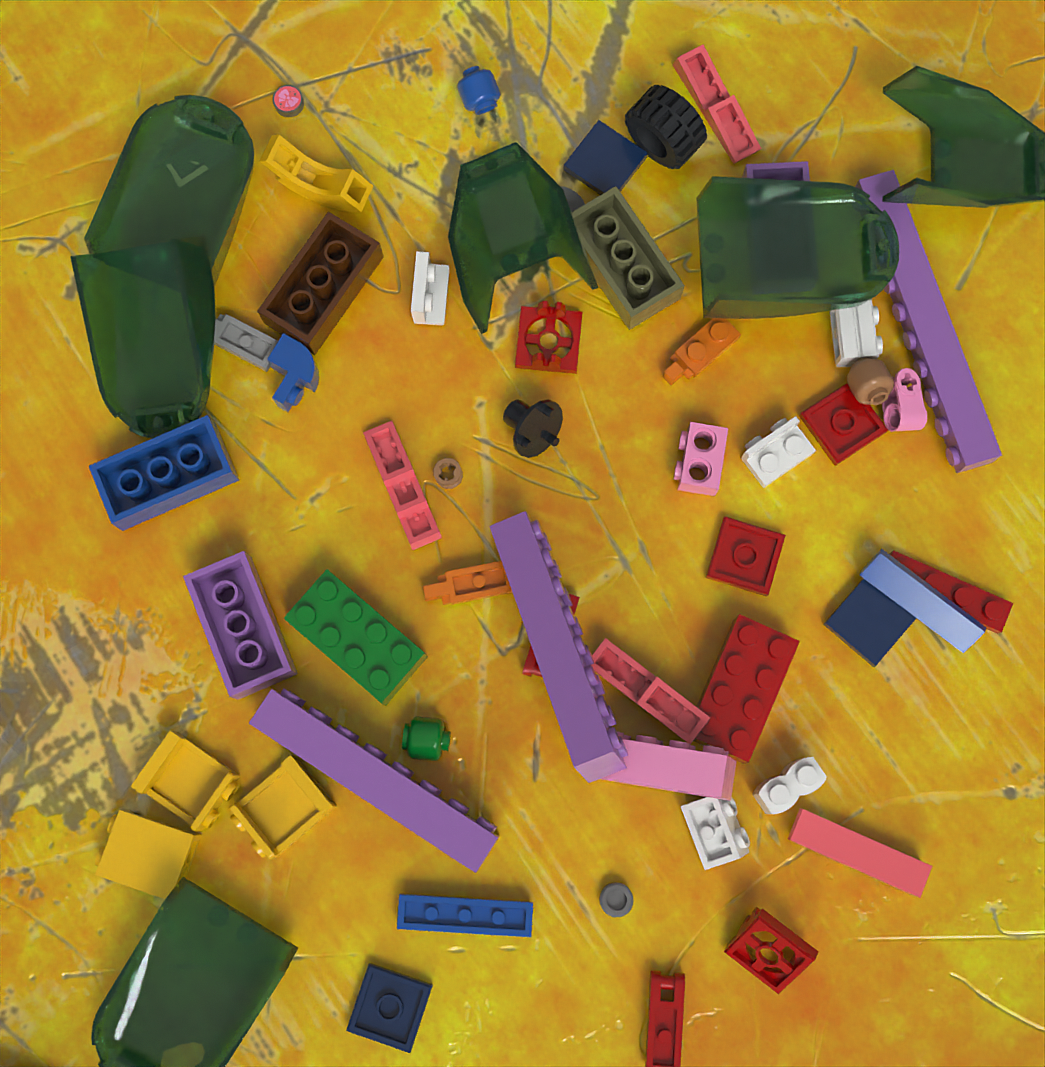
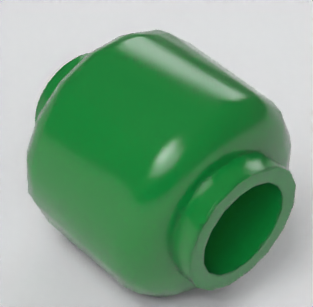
[402,716,451,761]

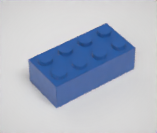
[89,415,239,531]

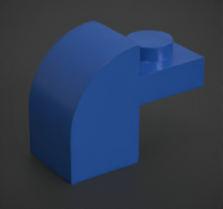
[267,333,319,412]

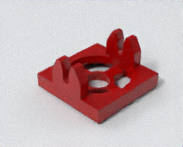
[515,300,583,374]
[724,907,819,994]

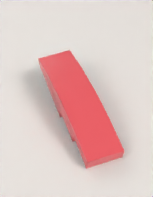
[363,421,442,550]

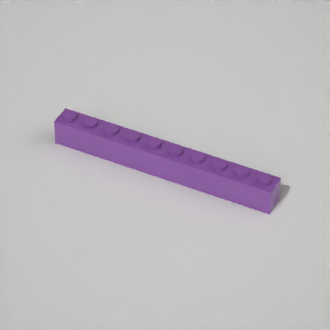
[851,170,1002,473]

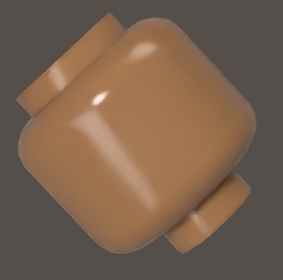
[847,357,894,405]

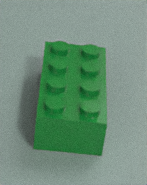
[284,569,428,706]

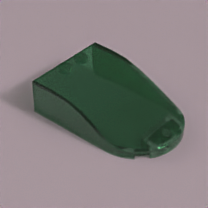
[84,95,254,301]
[696,176,900,319]
[70,236,216,438]
[91,877,298,1067]

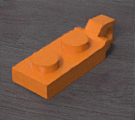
[663,313,741,386]
[423,561,513,605]

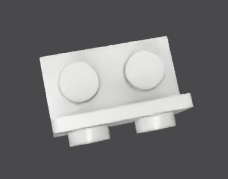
[411,251,450,325]
[741,416,816,488]
[681,797,750,870]

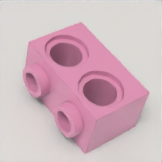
[674,422,728,496]

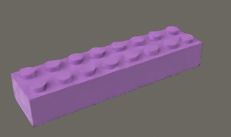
[489,511,628,783]
[249,688,499,873]

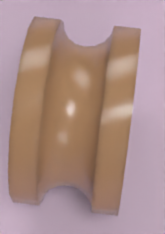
[433,458,463,489]

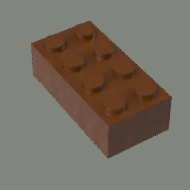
[257,211,384,355]

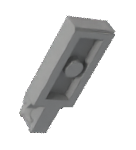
[195,311,278,372]

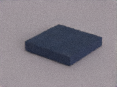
[563,120,648,195]
[823,578,916,667]
[346,963,433,1053]

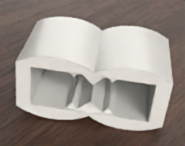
[752,757,827,814]

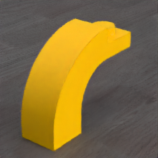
[259,134,373,212]

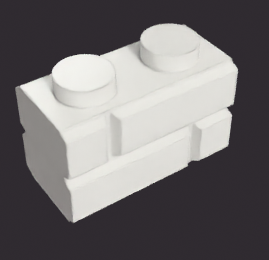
[829,296,883,367]

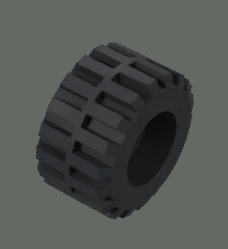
[625,85,707,169]

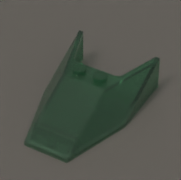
[882,66,1045,208]
[448,142,599,334]

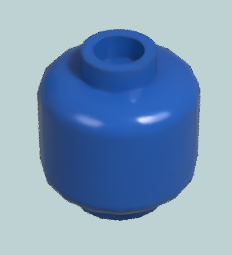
[457,66,501,115]

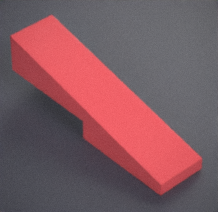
[673,44,762,164]
[592,638,711,745]
[788,808,932,898]

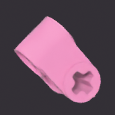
[882,368,927,432]

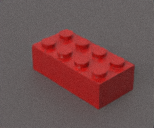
[694,614,800,764]

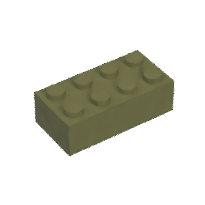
[563,186,685,330]

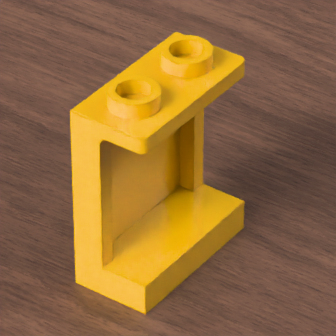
[131,731,240,832]
[229,755,337,859]
[95,810,202,901]

